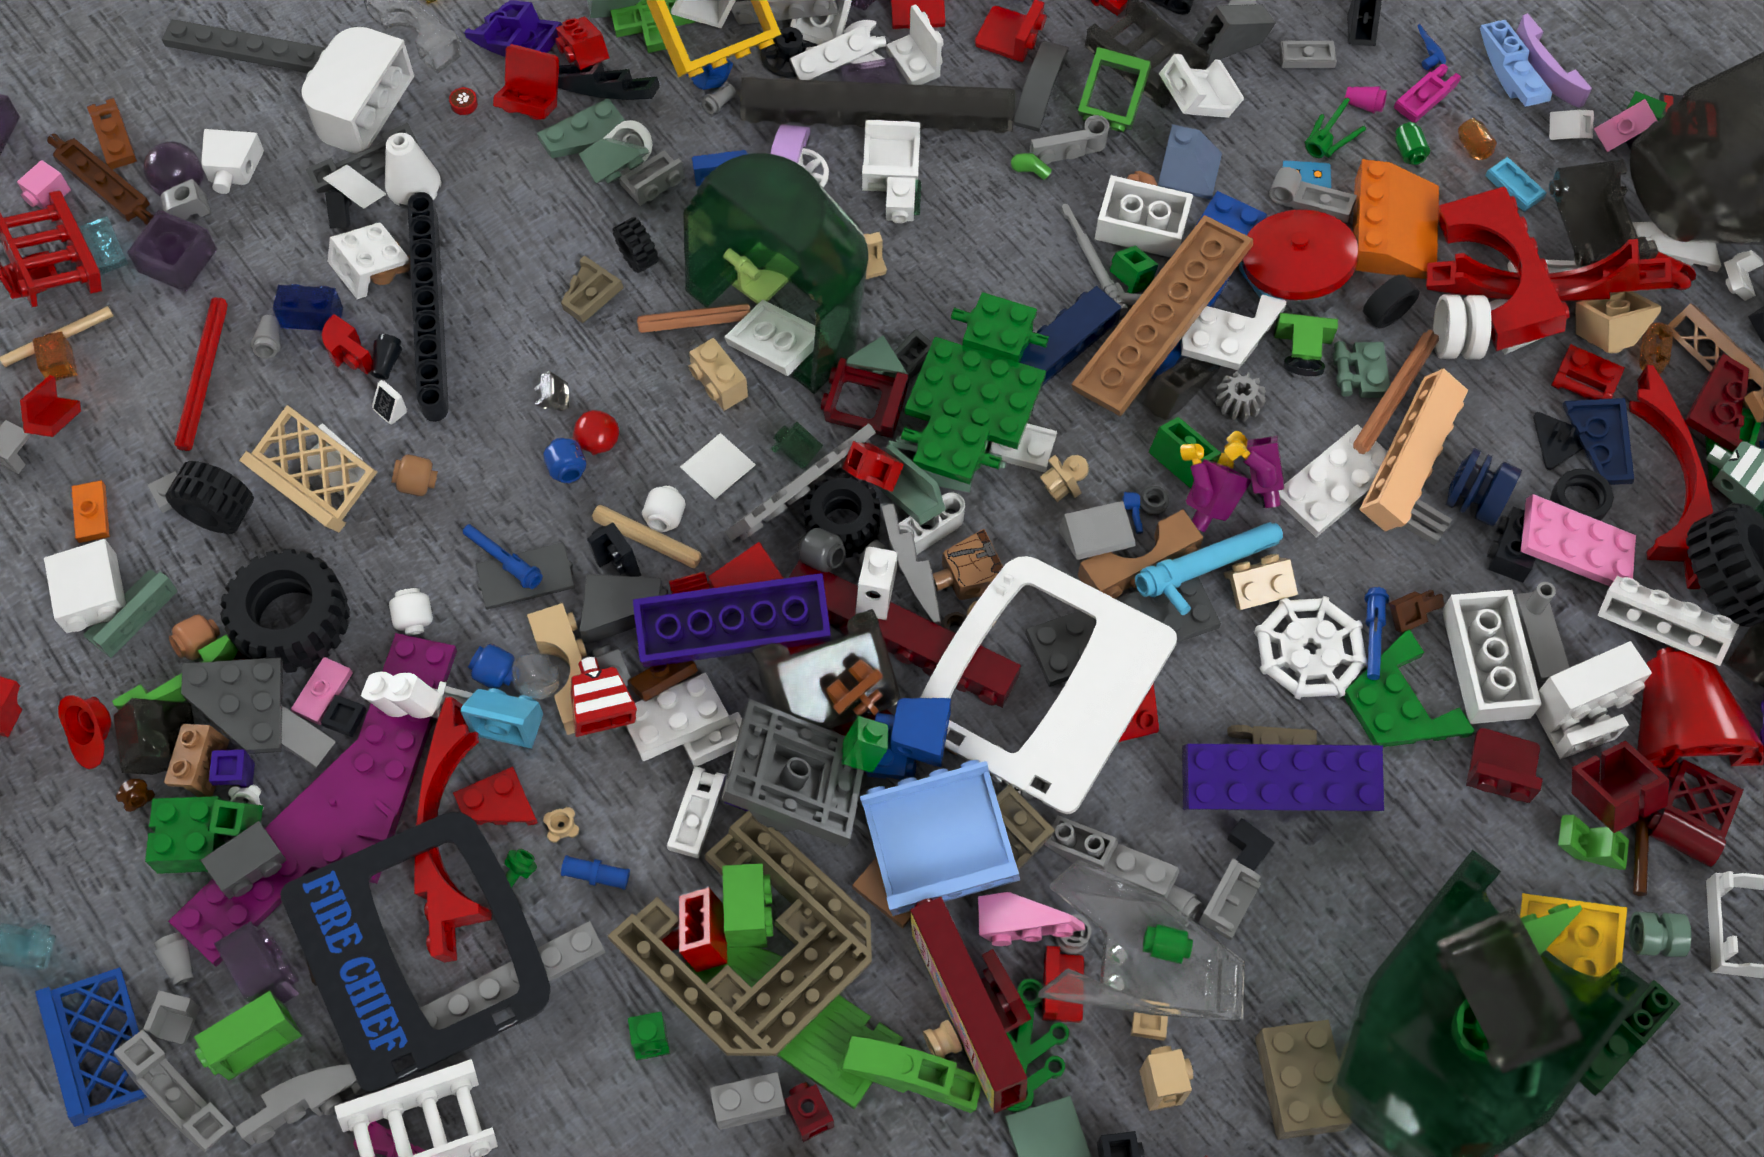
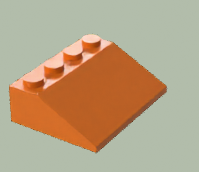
[1353,159,1439,279]

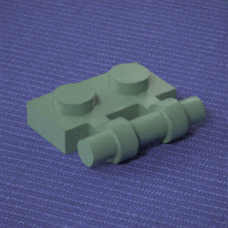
[1333,341,1390,398]

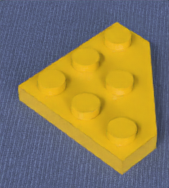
[1520,893,1627,1009]

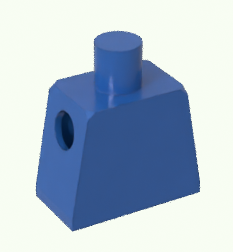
[875,698,951,767]

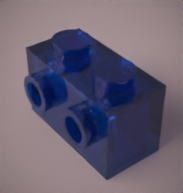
[273,284,343,330]

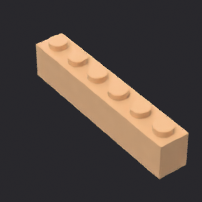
[1359,368,1468,531]

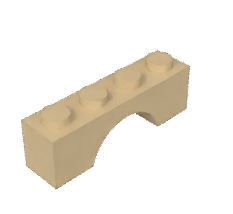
[527,603,587,735]

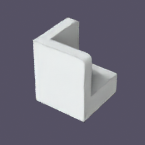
[1549,110,1594,140]

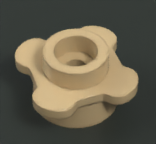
[543,807,579,843]

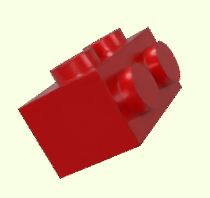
[555,16,610,70]

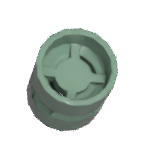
[1629,911,1692,957]

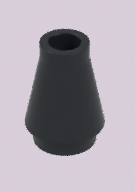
[371,334,403,380]

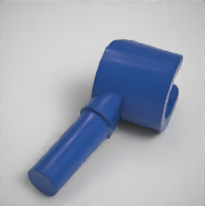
[1122,492,1144,534]

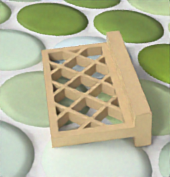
[239,405,377,533]

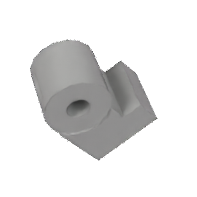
[160,179,211,222]

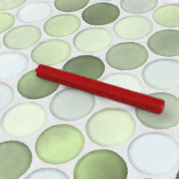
[174,297,228,451]

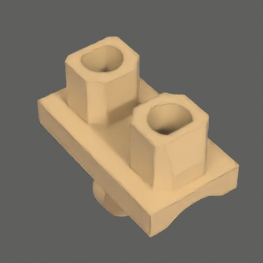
[1040,455,1089,502]

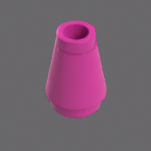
[1345,86,1387,114]

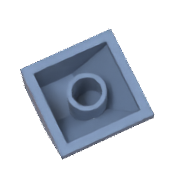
[1158,124,1222,200]

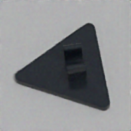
[1533,412,1583,470]

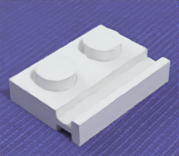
[989,424,1057,472]

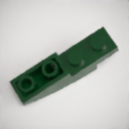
[1568,980,1680,1096]

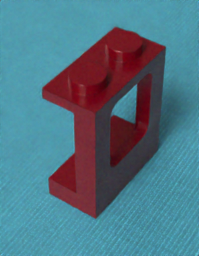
[821,358,909,439]

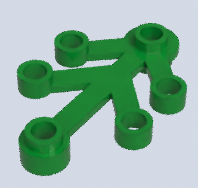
[1006,979,1069,1113]

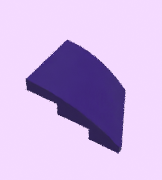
[464,0,562,57]

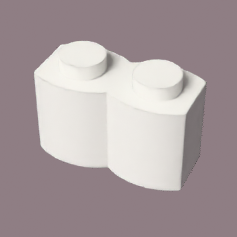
[361,672,440,718]

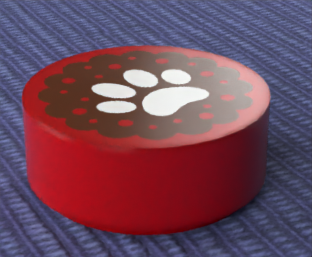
[449,87,478,115]

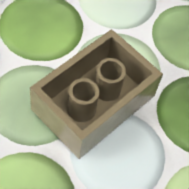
[1255,1019,1353,1140]

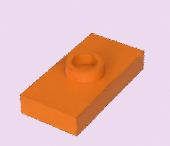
[72,480,110,543]

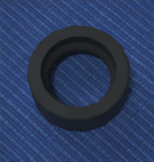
[1363,274,1420,329]
[1550,469,1614,521]

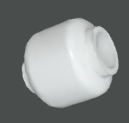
[642,486,686,532]
[389,588,433,636]

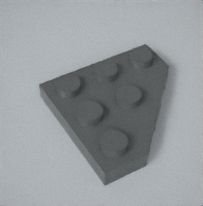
[181,657,283,754]

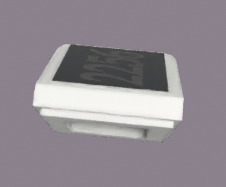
[372,380,407,425]

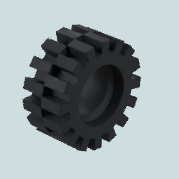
[612,217,659,273]

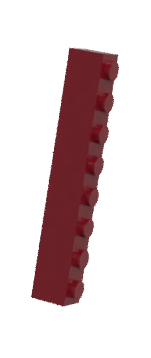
[789,560,1021,708]

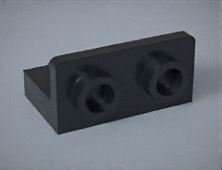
[587,522,641,577]

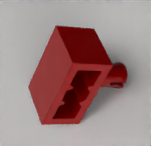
[662,887,727,972]

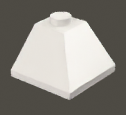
[790,0,852,45]

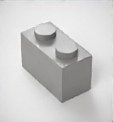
[710,1072,786,1130]

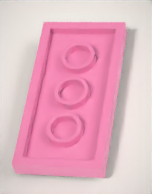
[1521,494,1636,587]

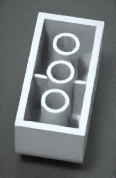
[302,27,414,154]

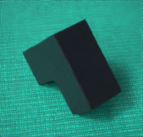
[325,188,352,228]
[1227,818,1275,871]

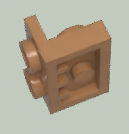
[164,724,229,797]

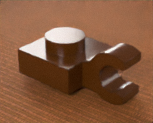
[1389,590,1445,633]

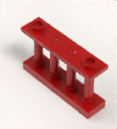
[0,190,102,307]

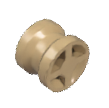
[923,1020,962,1058]

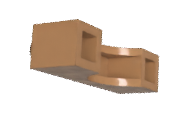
[1078,509,1204,599]

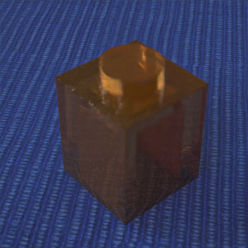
[32,331,78,381]

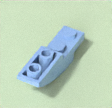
[1480,20,1552,107]

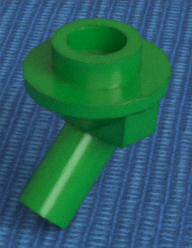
[504,849,537,888]

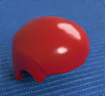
[572,410,619,455]

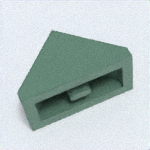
[847,336,910,379]

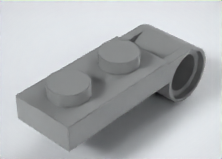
[1030,115,1109,164]
[1269,167,1357,223]

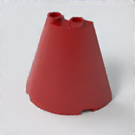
[1637,647,1764,768]

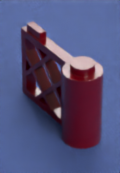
[1646,759,1744,867]

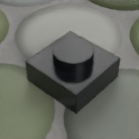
[321,695,366,737]

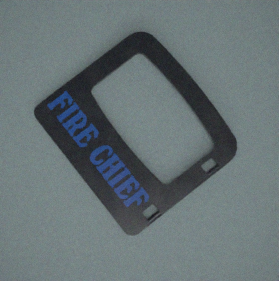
[280,812,551,1093]

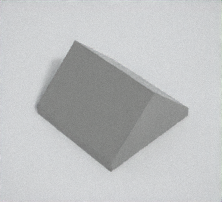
[1059,501,1135,560]

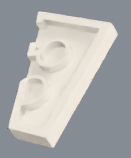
[1623,220,1721,272]

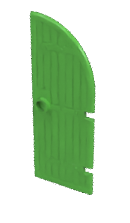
[684,947,903,1109]

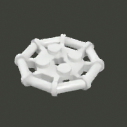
[1254,596,1368,700]

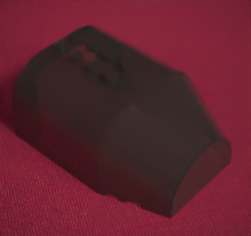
[1630,52,1764,246]

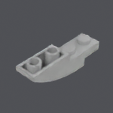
[1044,815,1179,900]
[236,1064,366,1145]

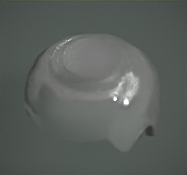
[512,653,560,700]

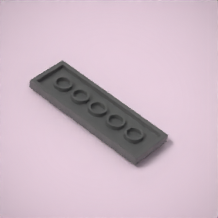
[1025,577,1221,687]

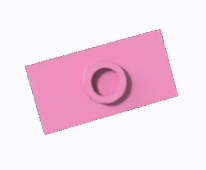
[1594,99,1659,152]
[291,657,353,725]

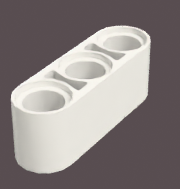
[889,492,965,555]

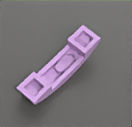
[1516,13,1592,108]
[764,124,810,192]

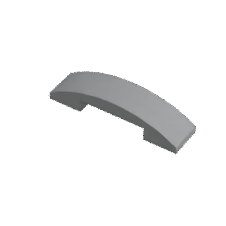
[114,1029,234,1152]

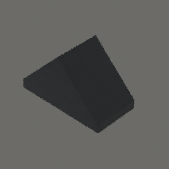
[1347,0,1382,46]

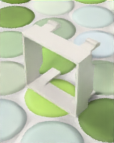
[1706,871,1764,978]

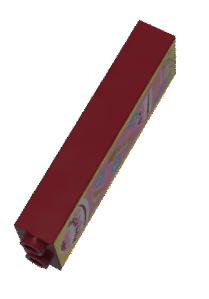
[910,897,1028,1114]

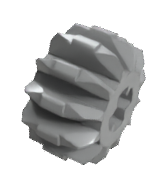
[1216,371,1266,422]

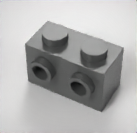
[201,821,287,899]

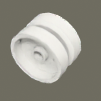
[1433,295,1491,360]

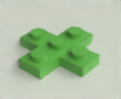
[610,0,695,53]

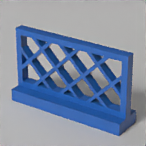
[35,967,147,1127]

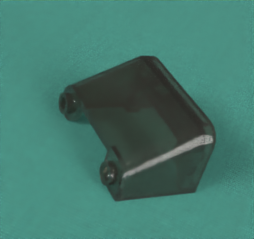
[1549,159,1659,268]
[753,609,900,730]
[1435,907,1586,1074]

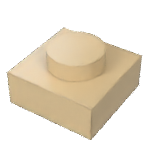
[1131,999,1169,1041]

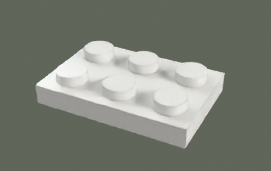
[724,300,826,376]
[625,673,731,762]

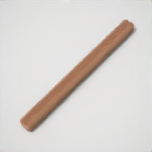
[1353,330,1439,454]

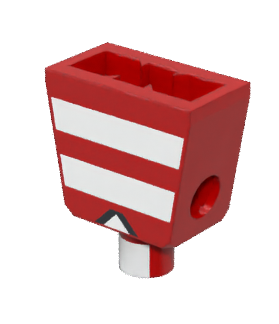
[570,657,637,737]

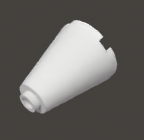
[385,133,441,206]

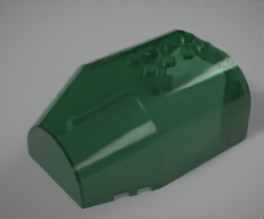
[683,153,868,394]
[1332,849,1650,1157]

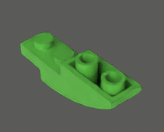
[841,1036,981,1113]

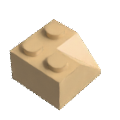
[1576,291,1661,353]

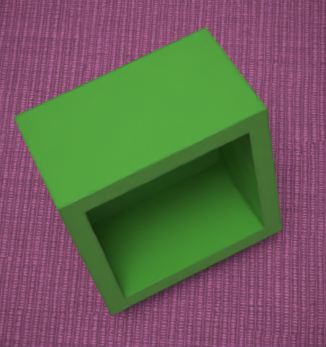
[722,863,774,948]

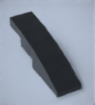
[558,62,660,100]

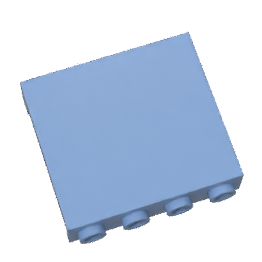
[860,760,1020,916]

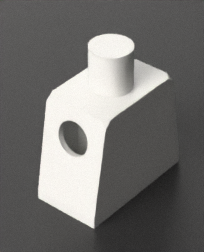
[202,129,264,194]
[856,547,898,620]

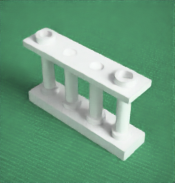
[334,1059,498,1157]

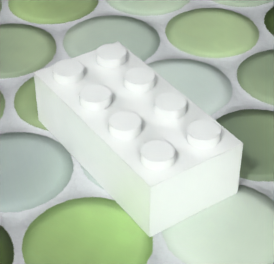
[1442,590,1542,724]

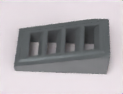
[894,329,932,380]

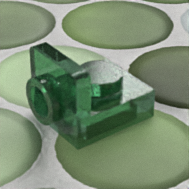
[771,422,823,469]

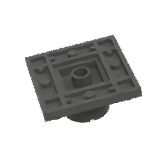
[721,699,864,848]

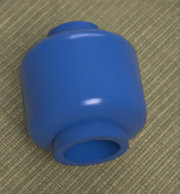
[543,438,586,483]
[468,644,518,689]

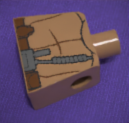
[933,529,1003,600]

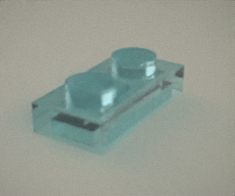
[80,216,128,275]

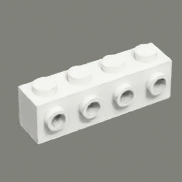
[1597,576,1739,666]

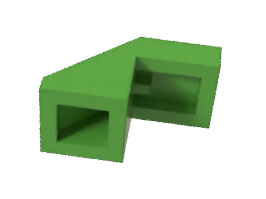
[1558,815,1629,870]

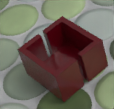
[1572,740,1669,833]

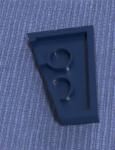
[1563,398,1634,485]

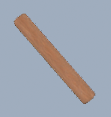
[637,303,751,333]

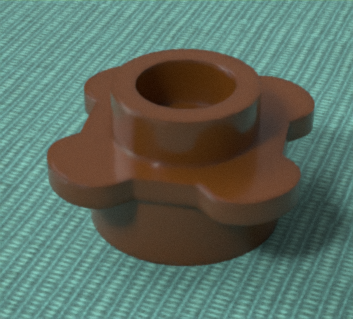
[116,779,155,812]

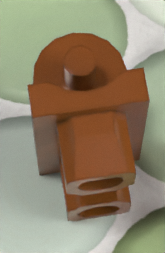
[826,659,883,716]

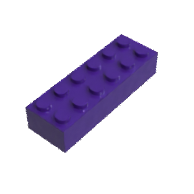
[633,573,832,667]
[1182,744,1384,812]

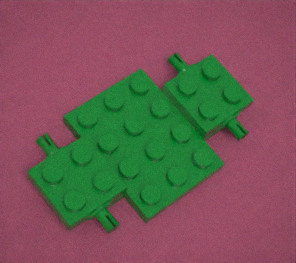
[901,292,1049,485]

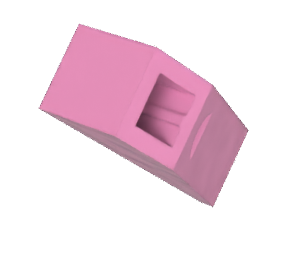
[978,892,1085,946]

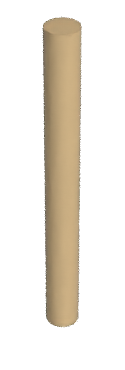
[0,306,114,367]

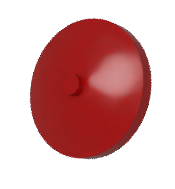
[1242,210,1358,300]

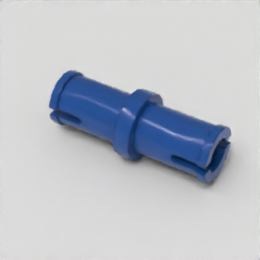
[561,855,630,890]

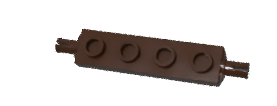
[47,134,155,225]

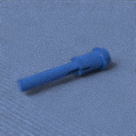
[463,524,543,589]
[1364,587,1390,680]

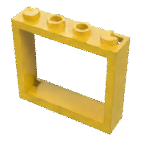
[646,0,781,78]

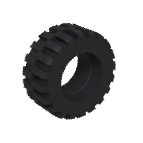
[1686,503,1764,627]
[220,549,350,673]

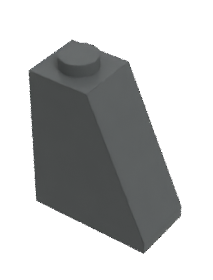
[1190,4,1276,65]
[580,574,668,644]

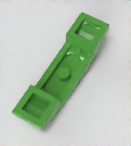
[112,634,238,717]

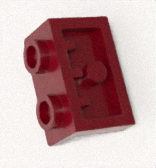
[981,949,1032,1033]

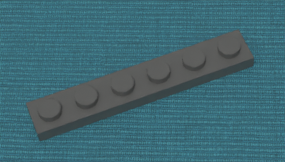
[162,19,325,73]

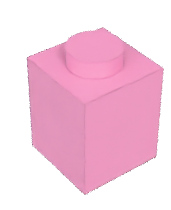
[17,160,71,209]

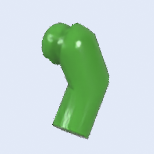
[1011,153,1052,180]

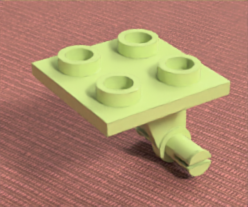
[719,237,799,304]

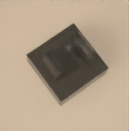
[534,371,569,412]

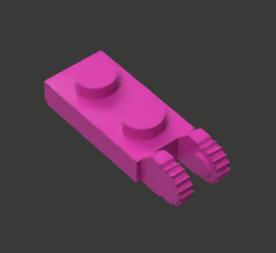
[1394,64,1461,123]

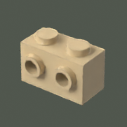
[688,337,748,411]
[1139,1046,1193,1111]

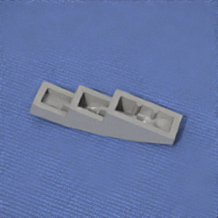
[881,504,942,625]
[282,706,336,769]

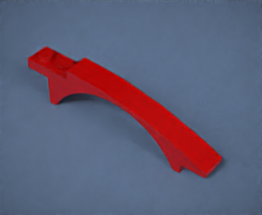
[1426,239,1672,301]
[1629,365,1713,590]
[414,697,492,963]

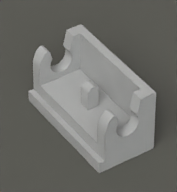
[1198,859,1261,941]

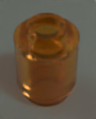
[1458,118,1497,160]

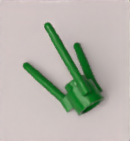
[1304,98,1366,158]

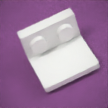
[886,4,944,89]
[327,223,409,299]
[1535,712,1629,759]

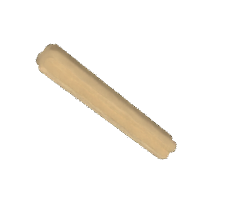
[592,505,702,568]

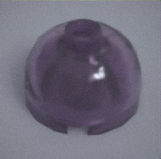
[143,141,203,196]

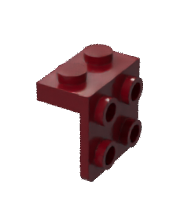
[1466,728,1543,803]

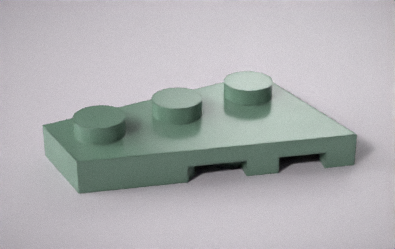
[537,98,625,158]

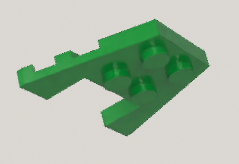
[1343,629,1475,747]

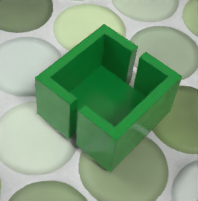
[145,796,227,874]

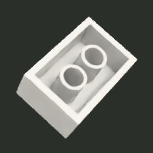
[1095,175,1193,258]
[1536,641,1652,734]

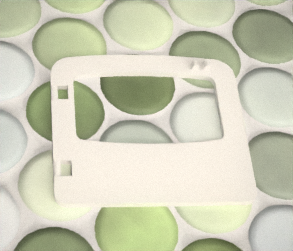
[920,556,1177,814]

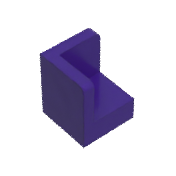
[209,749,255,788]

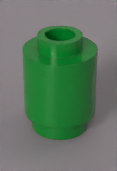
[1395,122,1430,165]
[1142,924,1193,964]

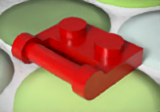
[1551,344,1625,400]

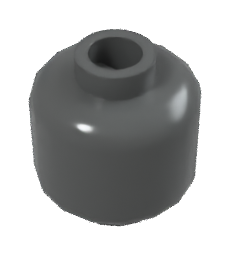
[798,528,845,572]

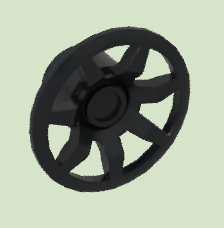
[760,27,817,77]

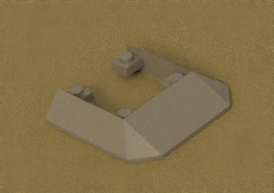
[608,810,872,1056]

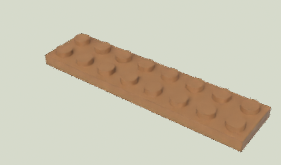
[1071,215,1253,417]

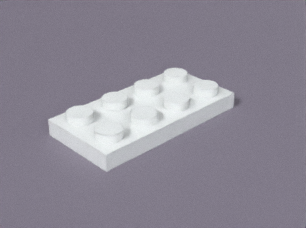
[1279,424,1388,538]

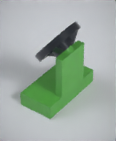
[1274,313,1338,376]

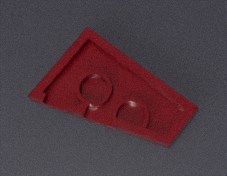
[1684,353,1749,452]

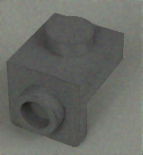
[590,644,631,686]

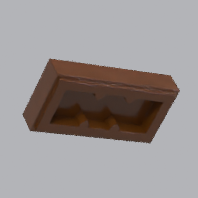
[627,661,698,702]

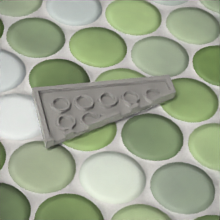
[724,423,876,541]

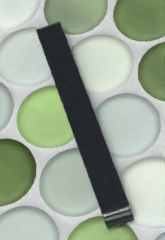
[408,192,449,422]

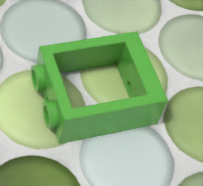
[1078,47,1151,132]
[194,991,302,1081]

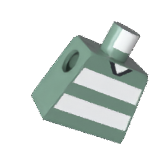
[1705,442,1764,510]

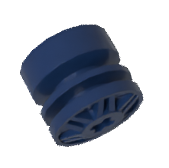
[1445,448,1522,527]

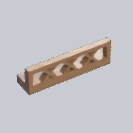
[1664,303,1764,409]

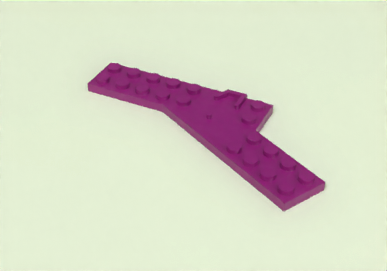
[168,633,457,967]

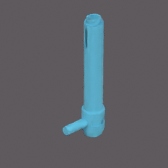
[1135,522,1283,615]

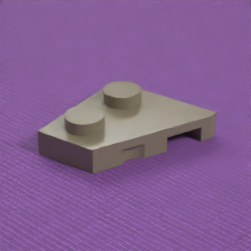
[561,256,624,323]

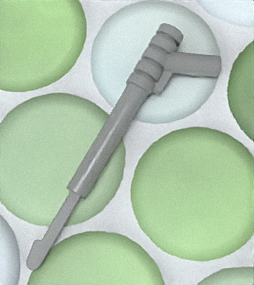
[1062,204,1142,316]

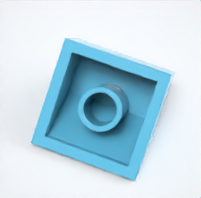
[461,688,543,749]

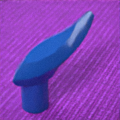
[1417,24,1446,70]

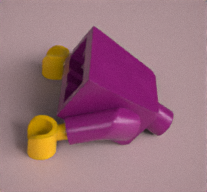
[1224,431,1284,508]
[1180,444,1252,532]

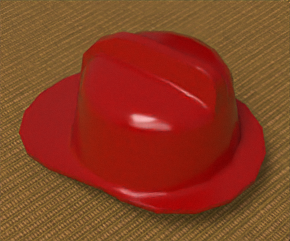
[58,695,112,769]

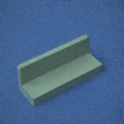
[874,444,946,525]
[84,570,178,658]

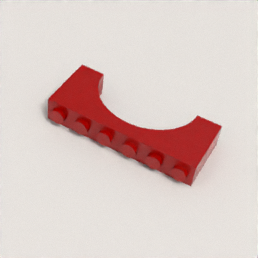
[1438,186,1570,351]

